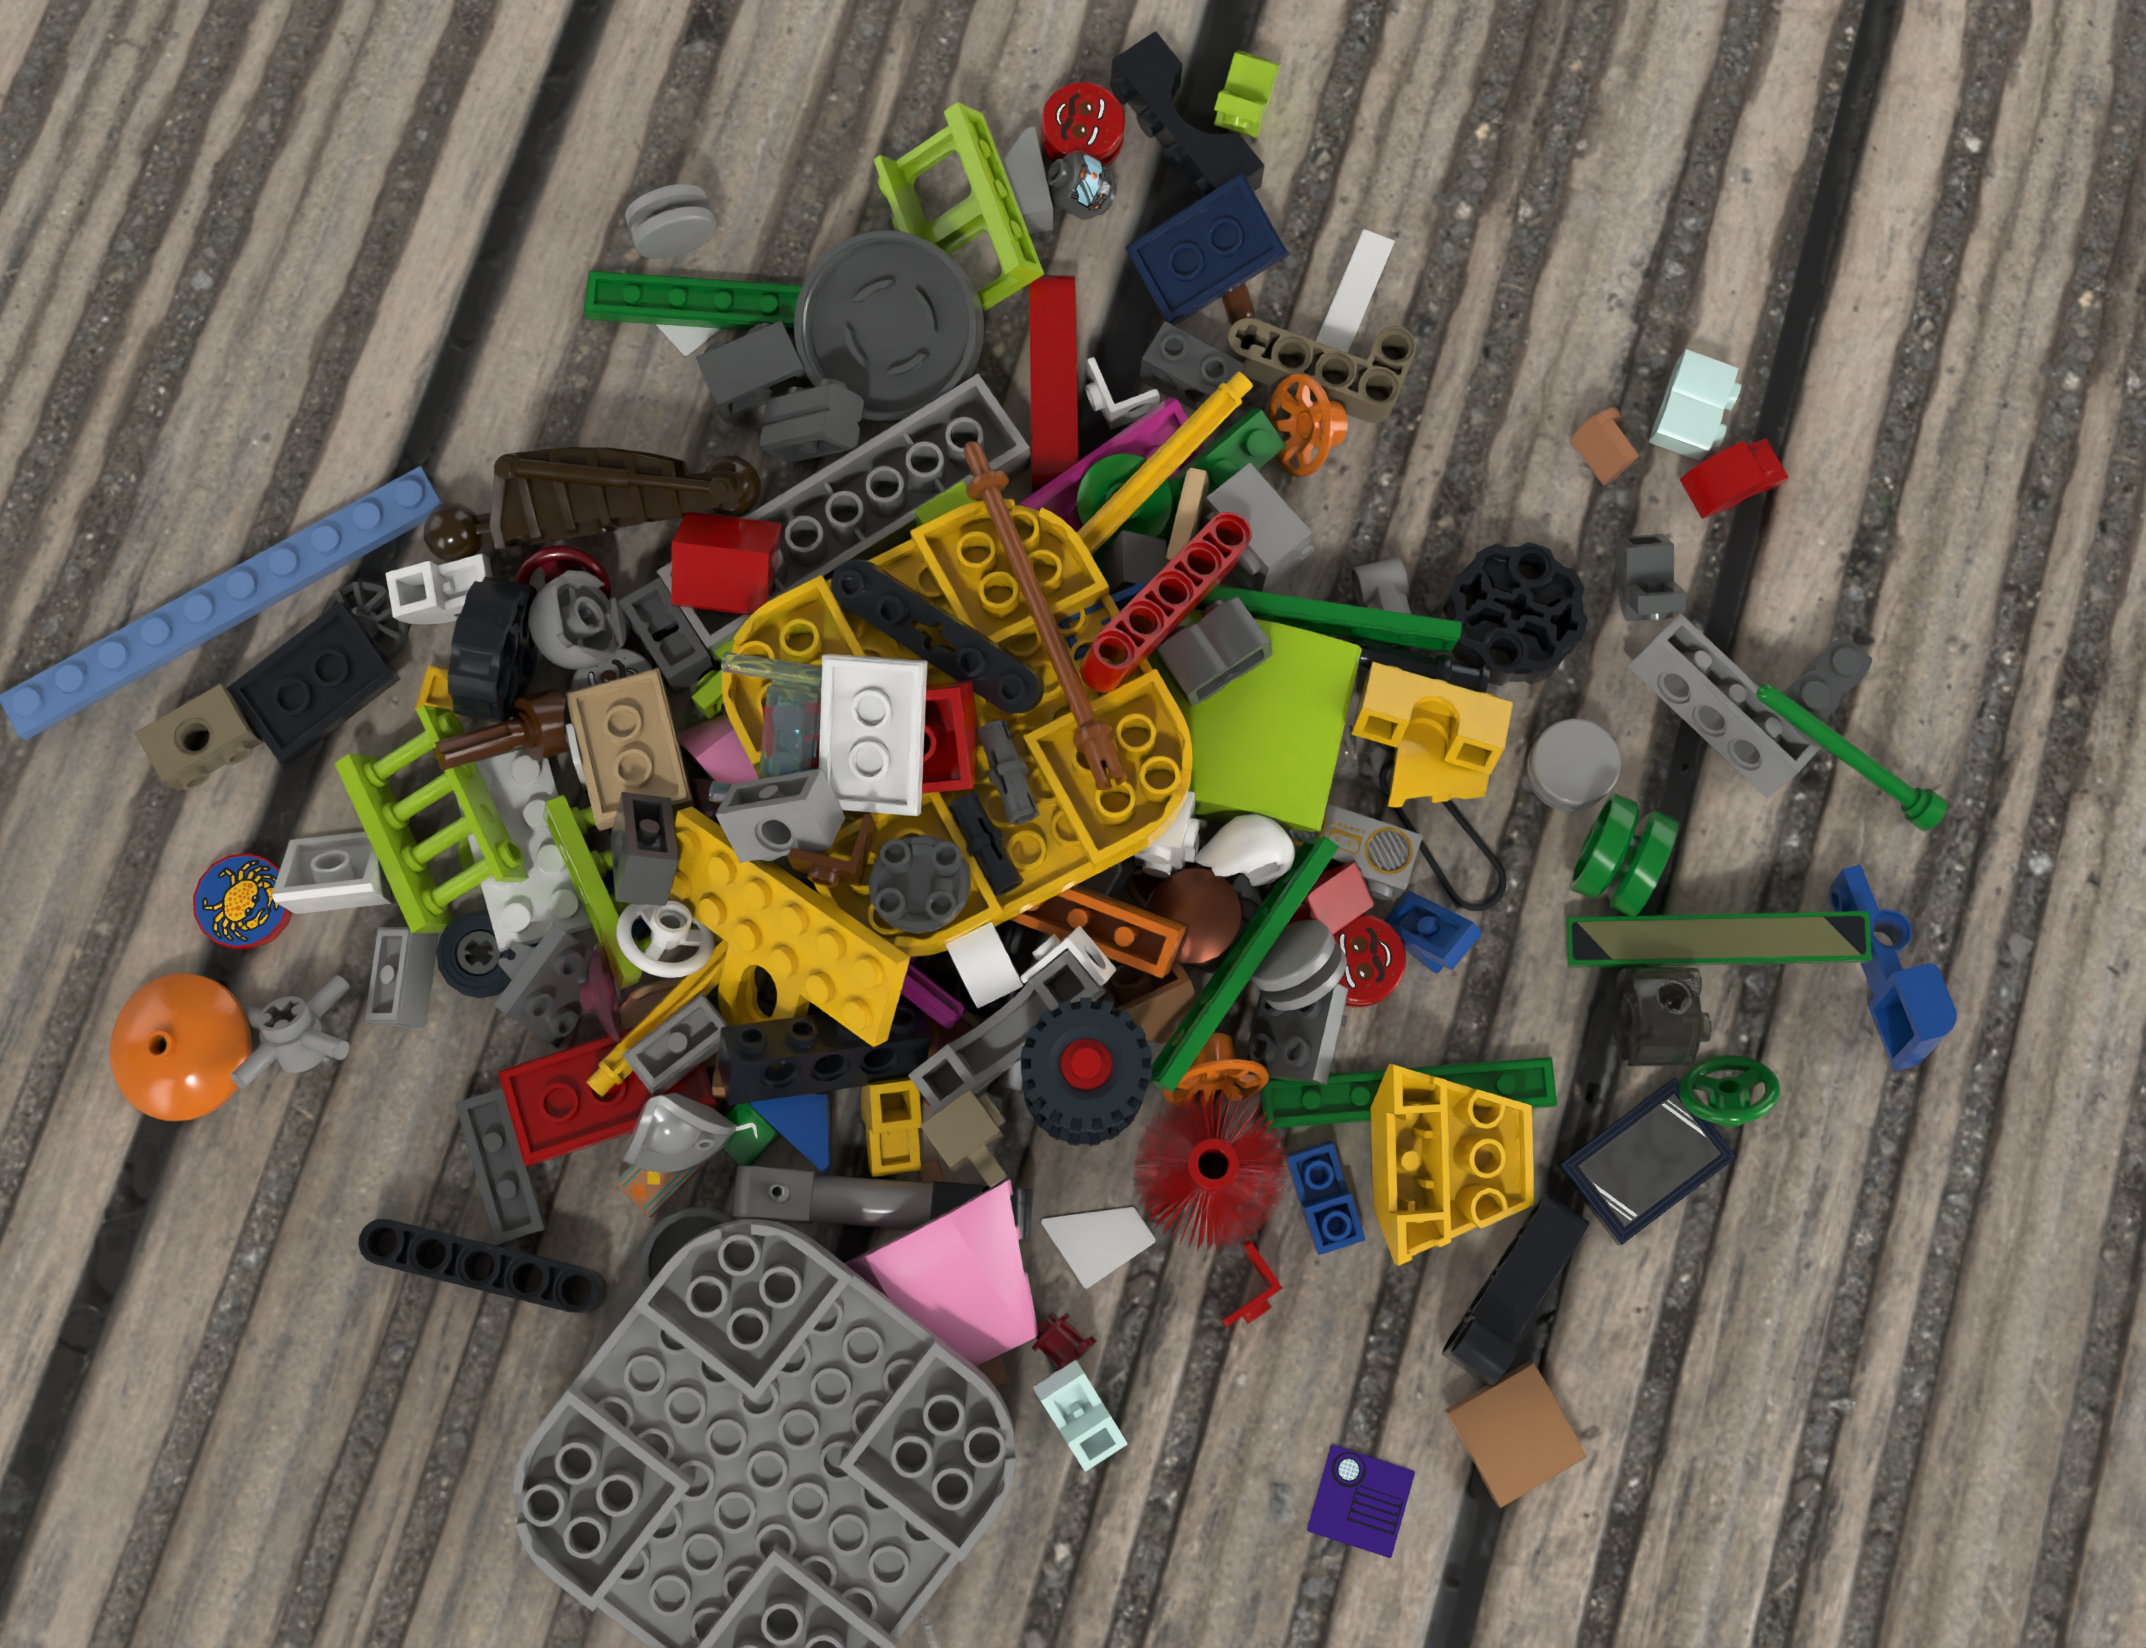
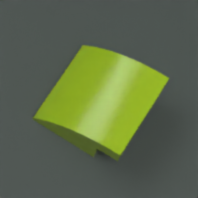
[1147,609,1362,833]

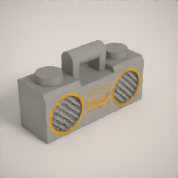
[1284,803,1423,900]

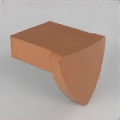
[1570,407,1639,486]

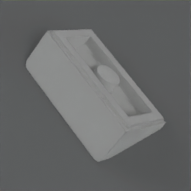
[365,927,438,1028]
[622,993,729,1097]

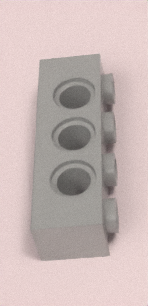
[1627,613,1822,798]

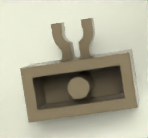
[920,1089,1008,1189]

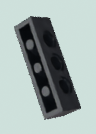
[718,1002,931,1106]

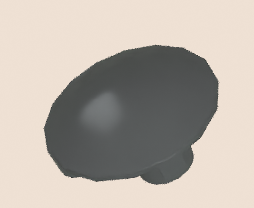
[868,835,971,933]

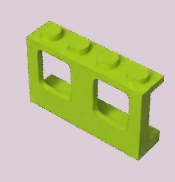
[873,102,1044,312]

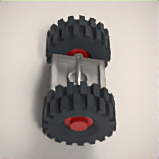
[1021,998,1152,1146]

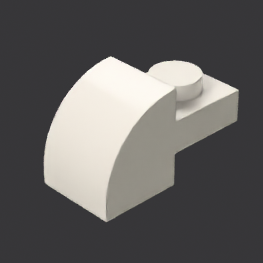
[386,553,493,624]
[945,922,1023,1008]

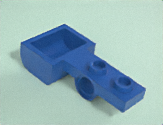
[1829,865,1957,1071]

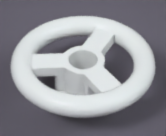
[616,899,715,978]

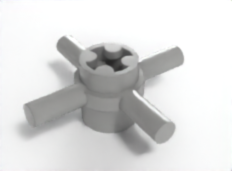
[230,975,350,1089]

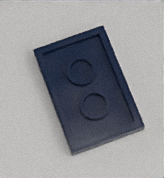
[1125,173,1290,326]

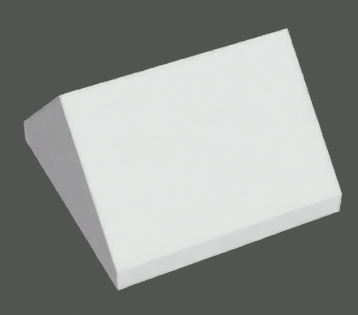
[272,832,392,914]

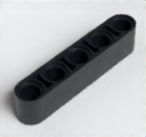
[358,1219,607,1313]

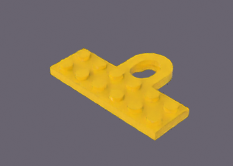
[668,806,911,1047]

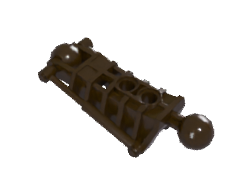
[424,447,761,563]

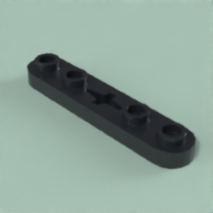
[831,560,1044,714]

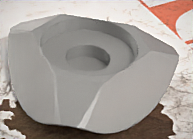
[622,1093,737,1173]

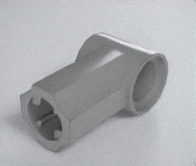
[1351,557,1414,651]

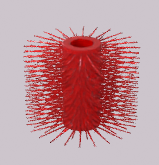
[1134,1089,1289,1251]

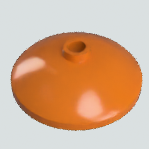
[110,973,252,1121]

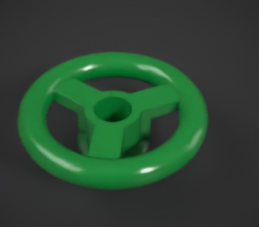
[1679,1055,1781,1127]

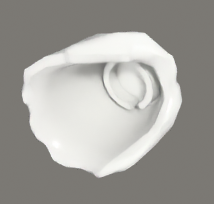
[1193,814,1295,887]

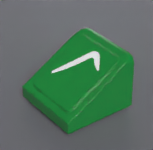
[723,1103,781,1166]

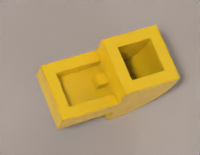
[861,1077,922,1177]

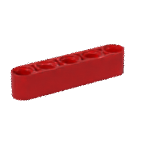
[1029,275,1078,491]
[1079,512,1252,693]

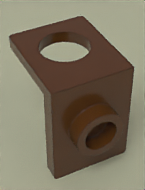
[787,814,877,887]

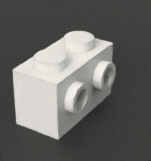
[1134,791,1201,878]

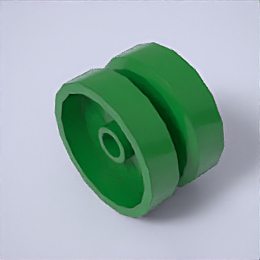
[1569,792,1679,917]

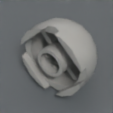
[528,570,626,669]

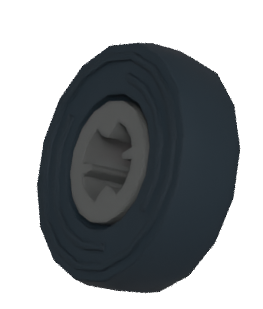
[436,910,516,998]

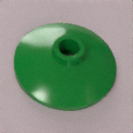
[1077,454,1172,547]

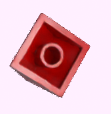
[671,512,782,615]

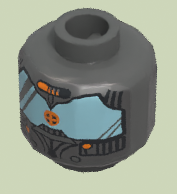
[1047,151,1117,220]

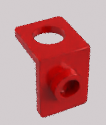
[1220,1240,1283,1327]

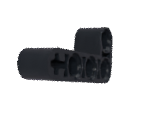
[1441,1192,1589,1385]

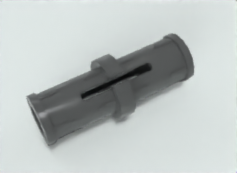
[977,720,1040,825]

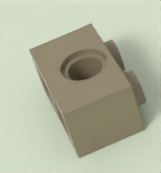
[135,684,263,792]

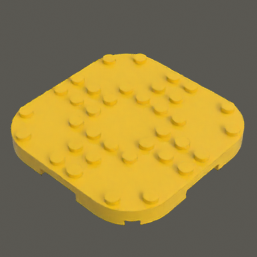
[722,499,1193,956]

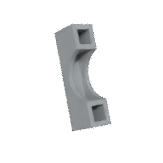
[908,949,1106,1113]

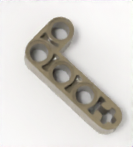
[1225,318,1416,423]

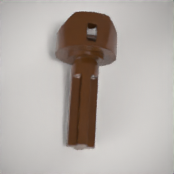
[432,689,571,770]

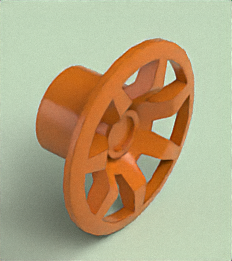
[1267,374,1348,477]
[1162,1033,1269,1108]

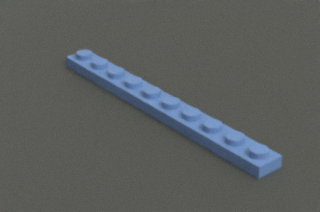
[0,466,444,740]

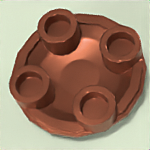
[1147,869,1244,966]

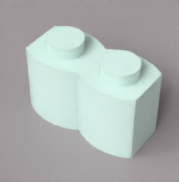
[1649,349,1741,461]

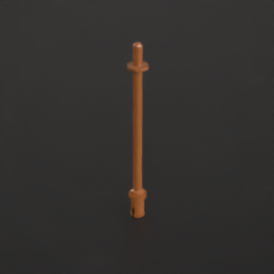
[963,441,1128,790]

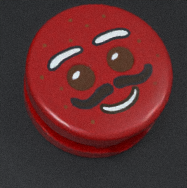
[1041,82,1125,166]
[1333,914,1406,1008]

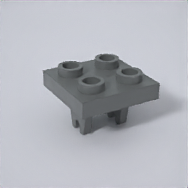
[494,923,612,1048]
[1247,984,1349,1085]

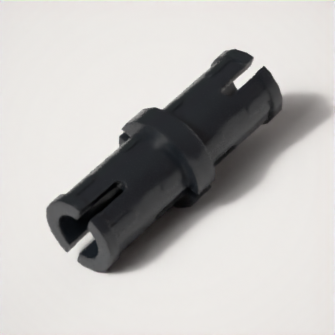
[948,792,1024,897]

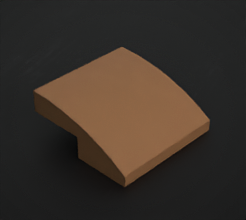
[1445,1360,1587,1508]

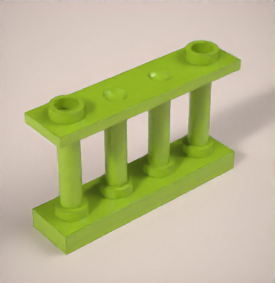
[334,705,529,933]
[543,795,722,990]

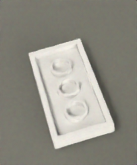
[457,749,592,952]

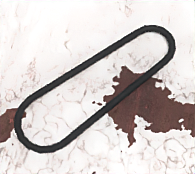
[1379,758,1506,911]

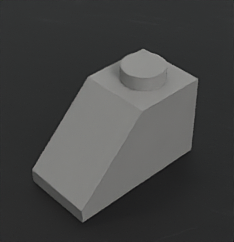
[1002,126,1053,234]

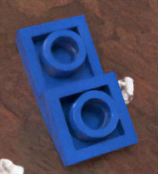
[1284,1140,1365,1255]

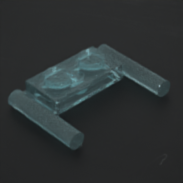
[709,652,822,803]

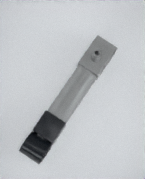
[732,1166,1034,1241]

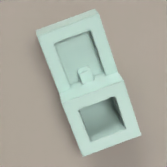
[1033,1360,1128,1472]

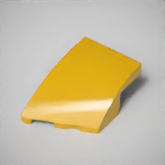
[1388,694,1499,807]

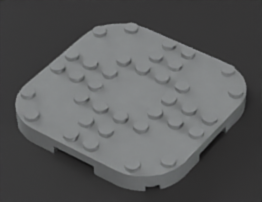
[512,1219,1015,1648]

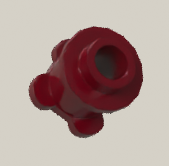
[1032,1313,1097,1374]

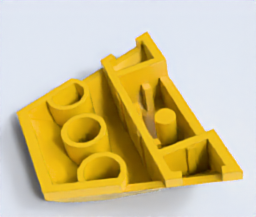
[1370,1063,1534,1266]

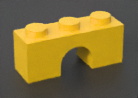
[1351,662,1513,775]

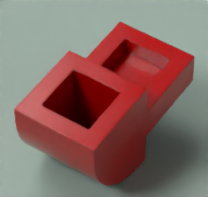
[1679,439,1789,519]

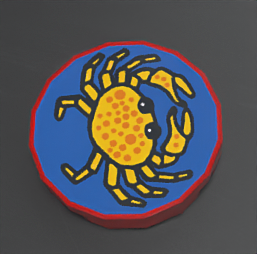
[193,853,292,951]

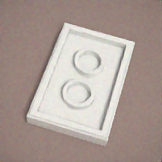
[819,654,927,816]

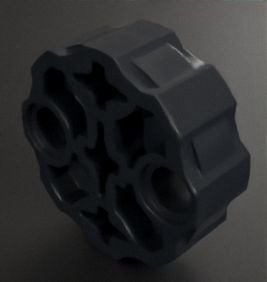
[1443,542,1588,686]
[448,576,538,723]

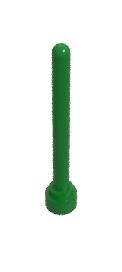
[1756,684,1947,831]

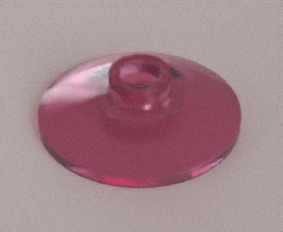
[578,943,623,1042]

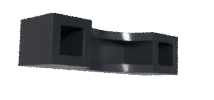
[1110,31,1265,200]

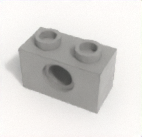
[715,769,845,863]

